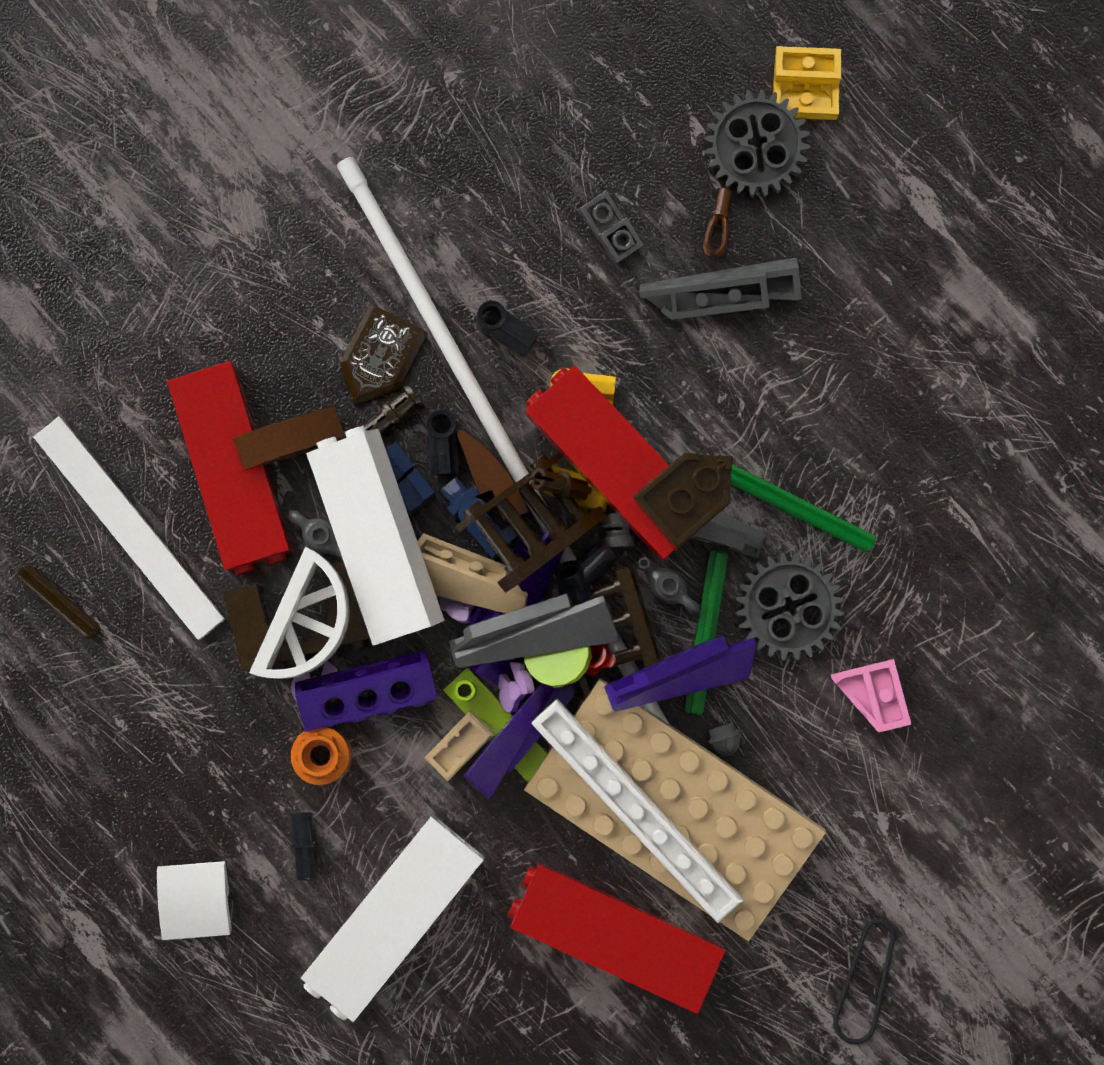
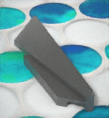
[639,258,802,320]
[691,512,765,559]
[449,594,619,668]

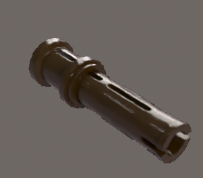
[363,385,425,436]

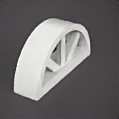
[249,547,350,679]

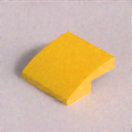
[773,46,841,120]

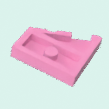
[831,659,911,732]

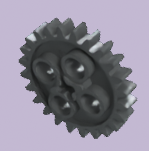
[704,90,810,198]
[735,553,844,661]

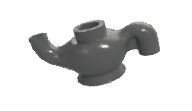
[288,510,343,560]
[638,557,700,615]

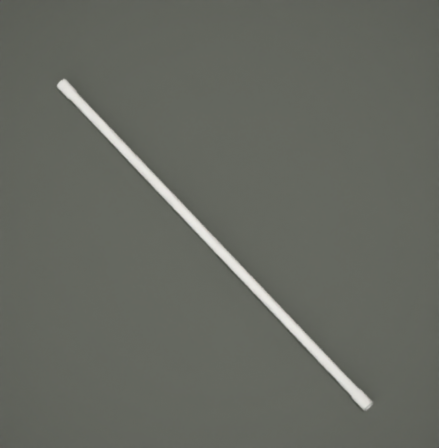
[337,157,669,724]

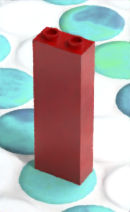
[167,361,293,576]
[525,365,676,561]
[507,862,725,1014]

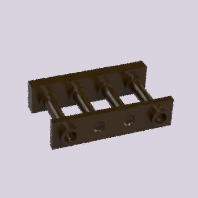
[456,452,608,593]
[550,566,661,705]

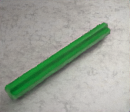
[731,465,876,552]
[684,551,728,715]

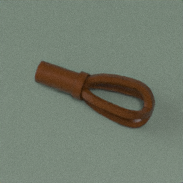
[703,188,732,257]

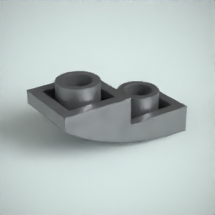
[578,191,644,263]

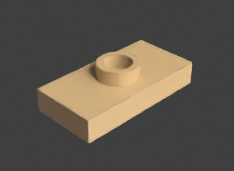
[424,710,495,782]

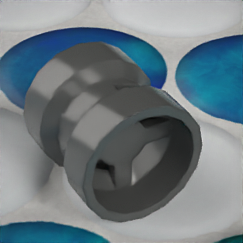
[600,513,635,549]

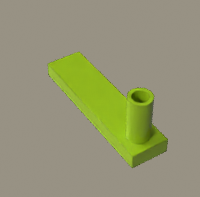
[443,668,547,782]

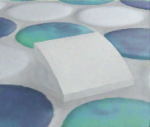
[157,861,231,940]

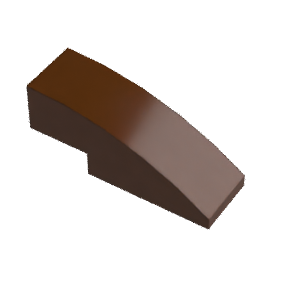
[232,406,346,470]
[457,430,529,524]

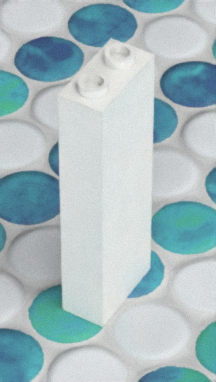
[306,426,445,645]
[301,815,485,1022]

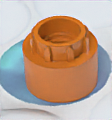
[291,727,353,785]

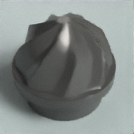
[708,722,741,756]

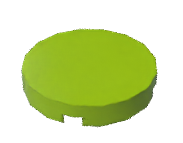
[524,646,592,688]

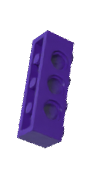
[295,650,437,732]

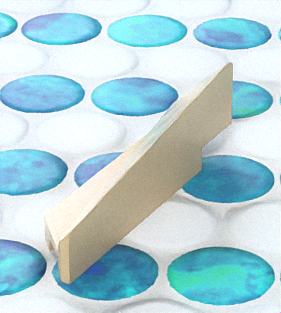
[417,533,528,613]

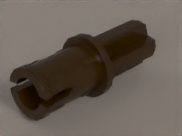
[530,468,592,501]

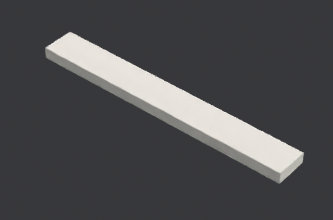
[33,416,226,640]
[531,699,743,923]

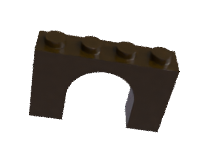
[223,562,371,676]

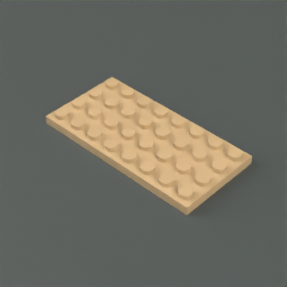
[524,678,826,941]

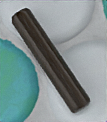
[16,564,100,639]

